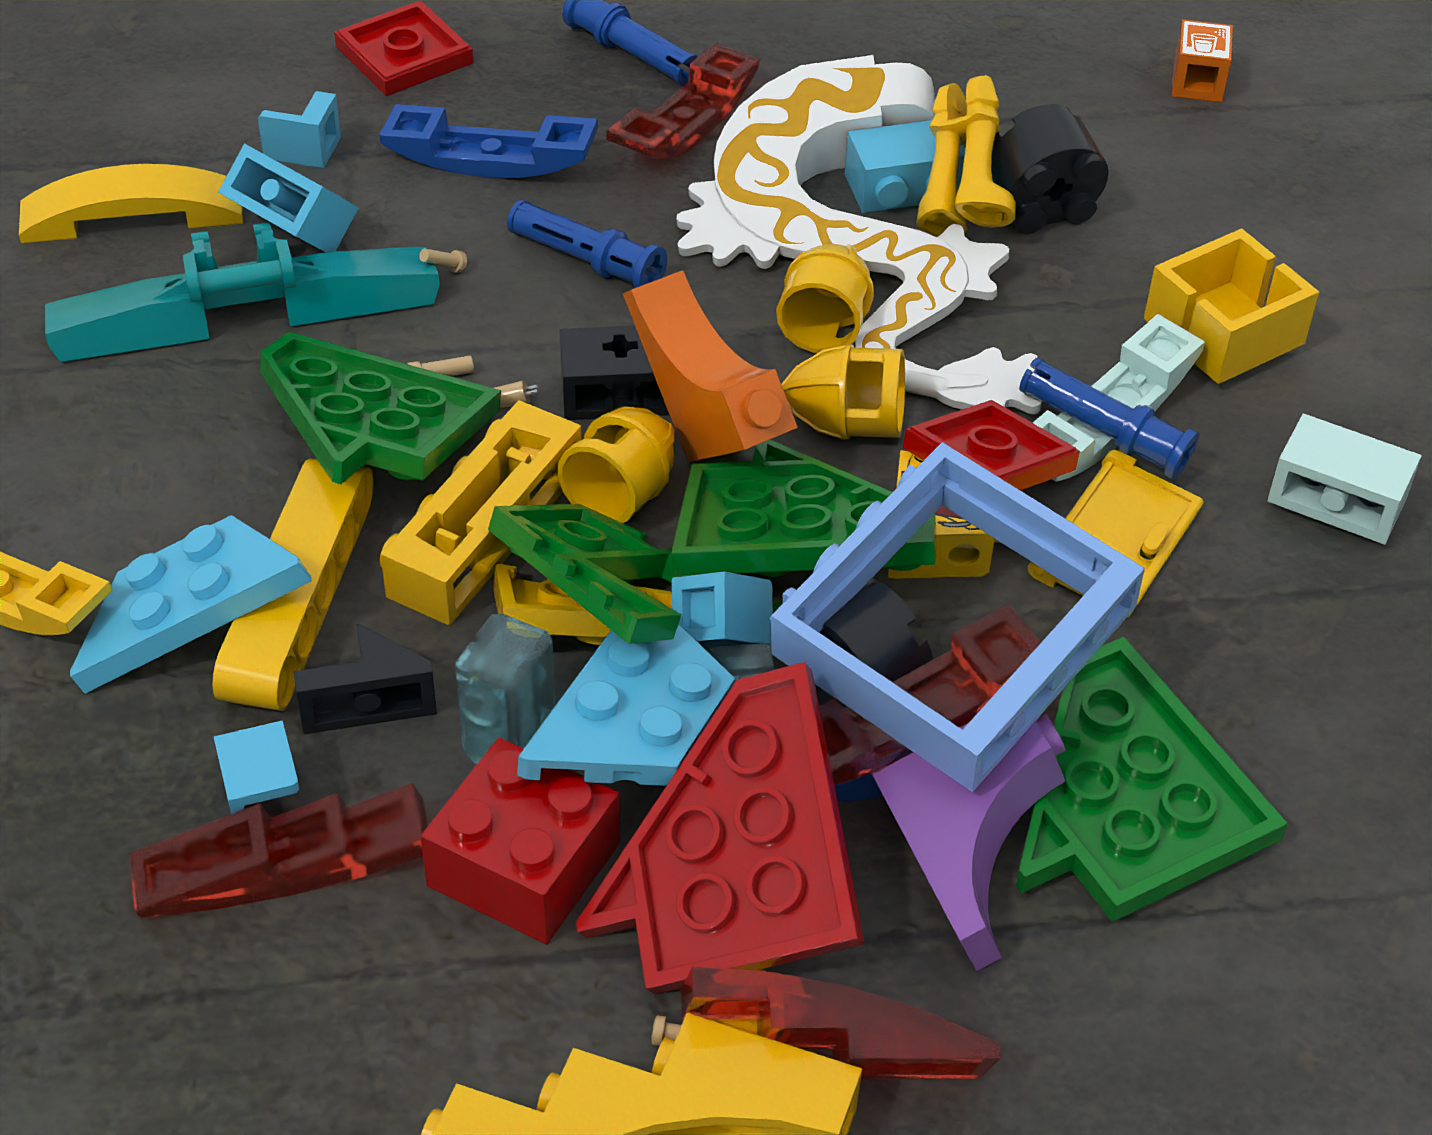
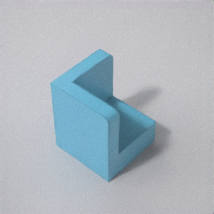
[258,91,341,168]
[672,571,773,650]
[213,720,299,840]

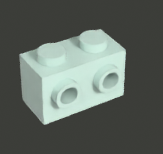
[1267,413,1422,545]

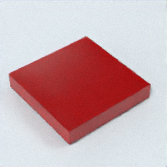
[334,0,474,96]
[903,400,1080,491]

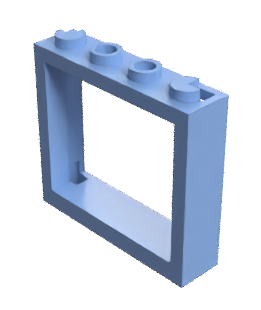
[770,442,1145,792]

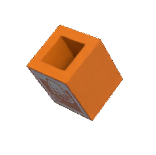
[1171,19,1233,102]

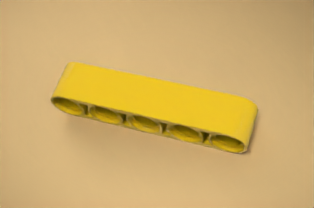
[212,458,374,711]

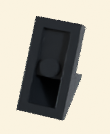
[294,624,437,735]

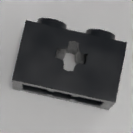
[559,326,669,420]

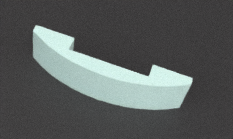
[1033,314,1205,482]

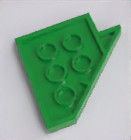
[260,332,501,485]
[671,439,936,577]
[1016,636,1288,922]

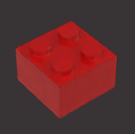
[420,737,620,945]

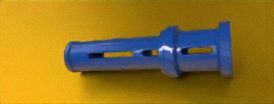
[562,0,699,85]
[507,200,668,288]
[1019,357,1200,481]

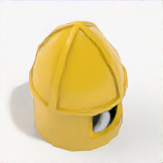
[776,244,874,353]
[781,344,906,440]
[558,407,674,523]

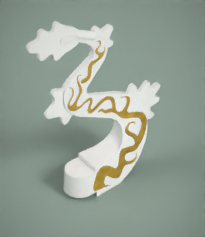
[676,55,1042,414]

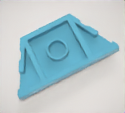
[70,515,312,694]
[517,624,735,786]

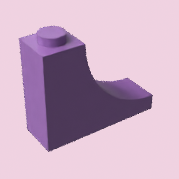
[872,713,1066,971]

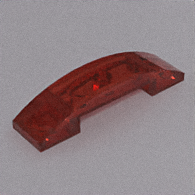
[606,43,760,159]
[819,604,1041,785]

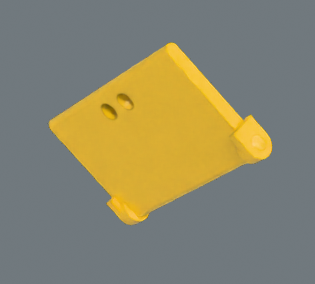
[1028,450,1204,617]

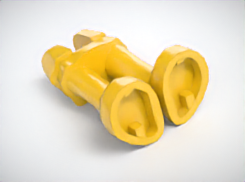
[916,75,1016,237]

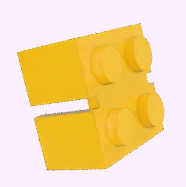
[1144,228,1319,384]

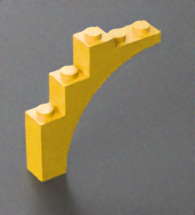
[421,1013,862,1135]

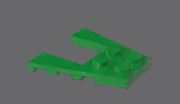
[488,504,783,644]

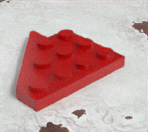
[576,662,865,995]

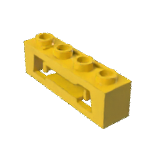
[380,400,582,626]

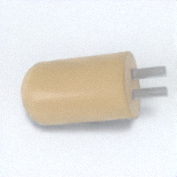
[494,380,538,408]

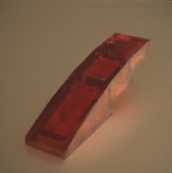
[129,783,428,918]
[681,967,1001,1079]

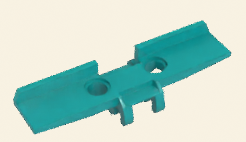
[45,222,440,362]

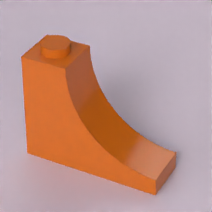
[622,270,798,462]

